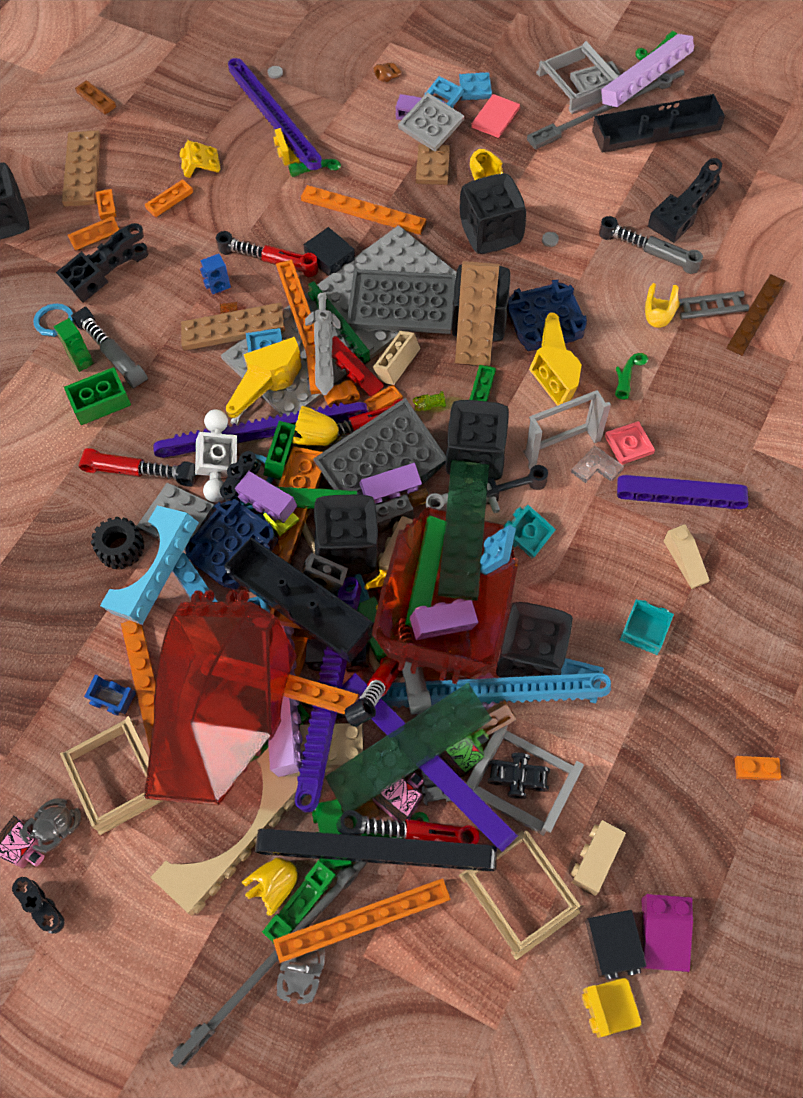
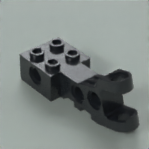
[647,158,722,243]
[56,223,148,303]

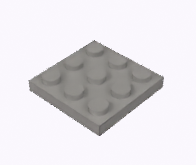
[398,93,464,151]
[137,483,215,553]

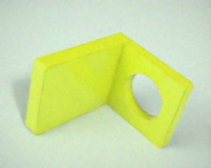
[263,512,299,536]

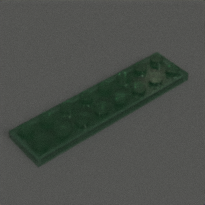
[438,460,489,601]
[325,683,492,812]

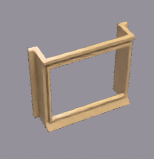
[60,716,170,835]
[459,830,581,960]

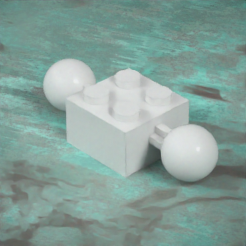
[195,409,237,503]

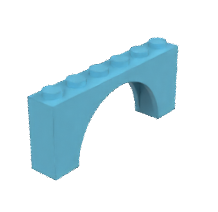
[100,505,199,625]

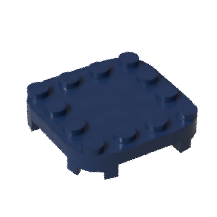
[507,279,587,351]
[185,499,278,590]

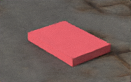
[472,94,520,138]

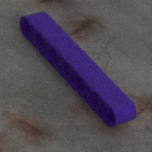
[617,475,748,509]

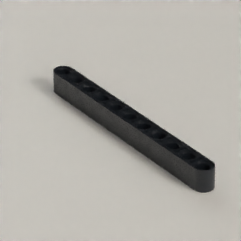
[255,829,497,872]

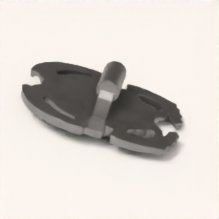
[19,798,81,853]
[277,947,325,1004]

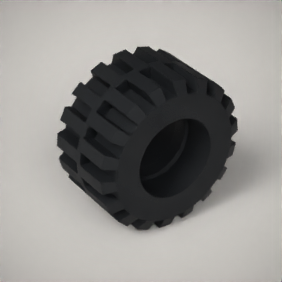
[91,517,145,569]

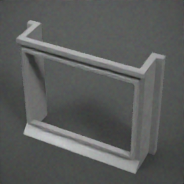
[537,41,619,114]
[523,390,611,470]
[466,725,584,836]

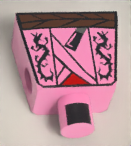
[373,773,424,823]
[0,816,44,868]

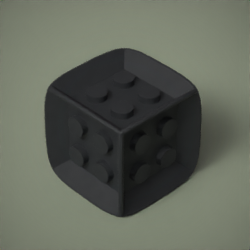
[0,162,30,240]
[460,173,526,254]
[451,264,511,341]
[446,400,509,480]
[314,494,378,576]
[496,602,573,678]

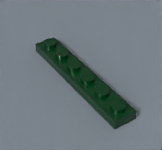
[308,281,370,364]

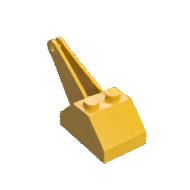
[529,313,582,406]
[226,337,302,418]

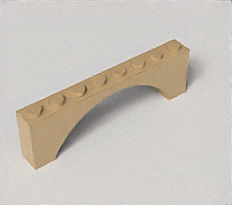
[150,747,300,916]

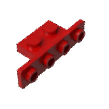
[332,336,384,397]

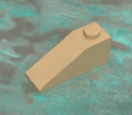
[664,524,710,589]

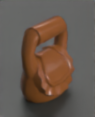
[374,63,402,83]

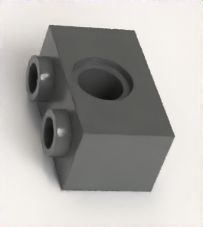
[376,494,414,533]
[301,553,348,594]

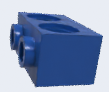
[200,254,231,295]

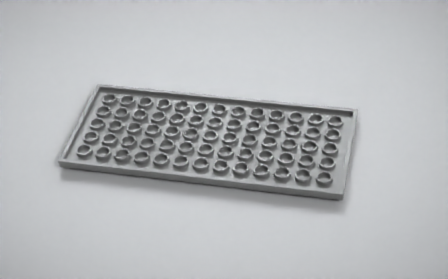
[221,225,456,416]

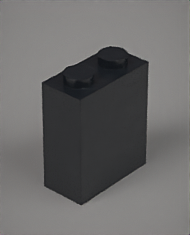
[303,227,355,276]
[585,910,647,980]

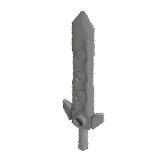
[305,293,341,395]

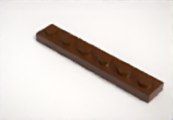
[726,274,786,356]

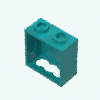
[620,599,674,655]

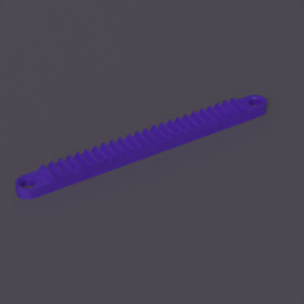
[228,58,322,170]
[153,402,368,458]
[295,577,361,813]

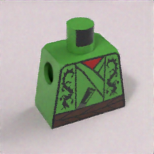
[435,726,489,778]

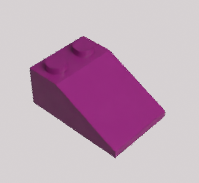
[642,894,693,972]

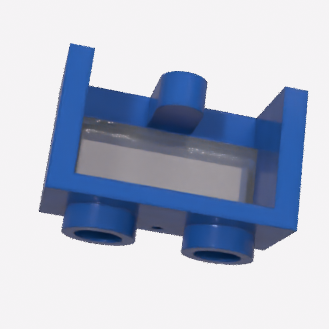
[84,674,137,716]

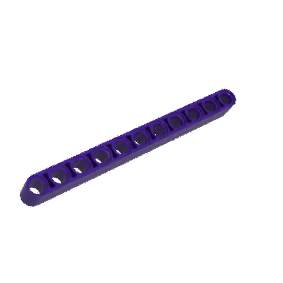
[342,673,518,852]

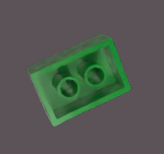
[64,367,131,426]

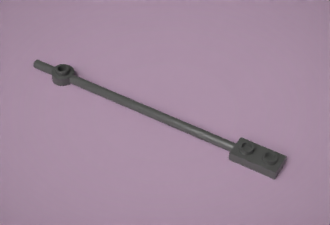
[527,69,685,150]
[169,862,368,1069]

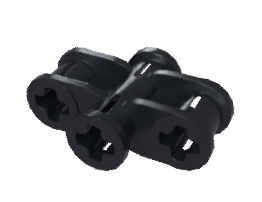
[220,451,261,502]
[487,752,550,799]
[12,876,65,934]

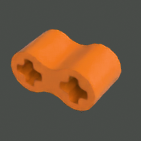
[324,380,360,408]

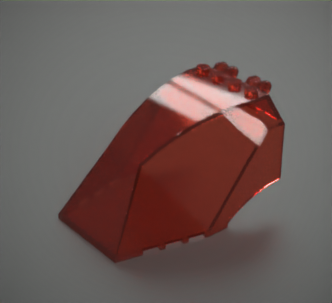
[372,507,519,684]
[144,590,297,806]

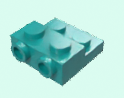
[501,505,556,558]

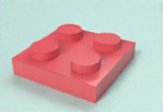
[605,421,655,465]

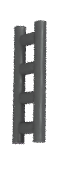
[679,291,749,320]

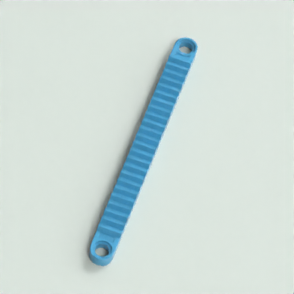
[381,673,611,708]

